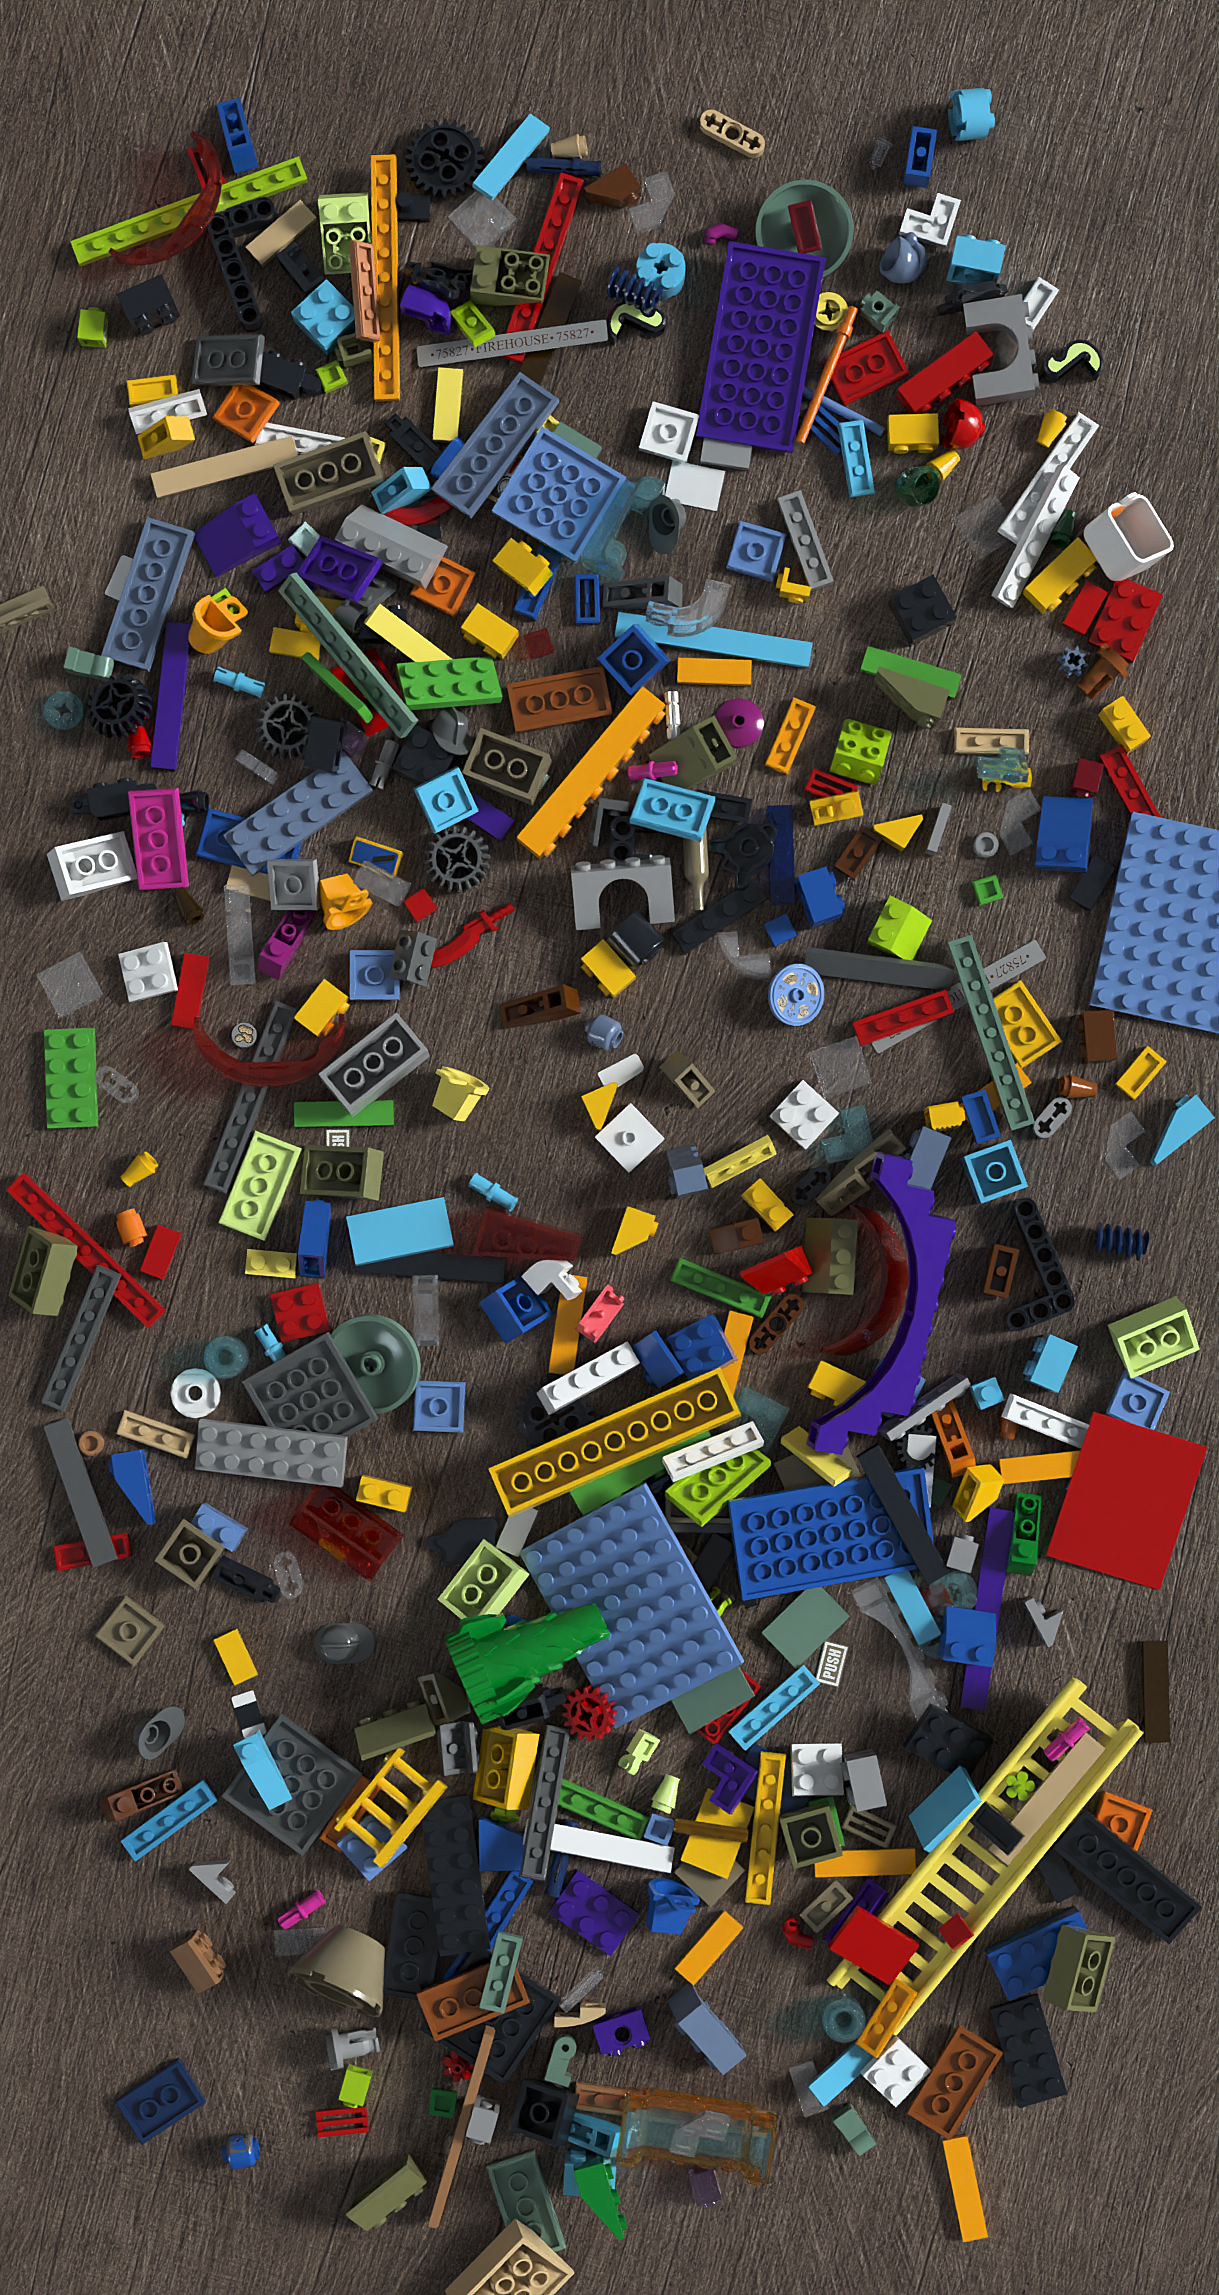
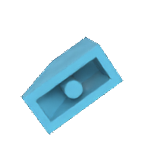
[371,467,431,514]

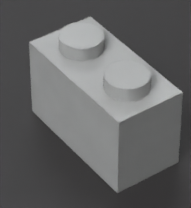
[466,2094,500,2145]

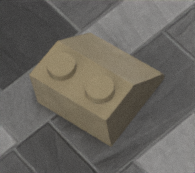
[155,1519,225,1589]

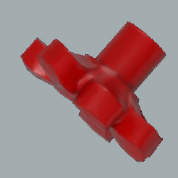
[443,2050,474,2082]

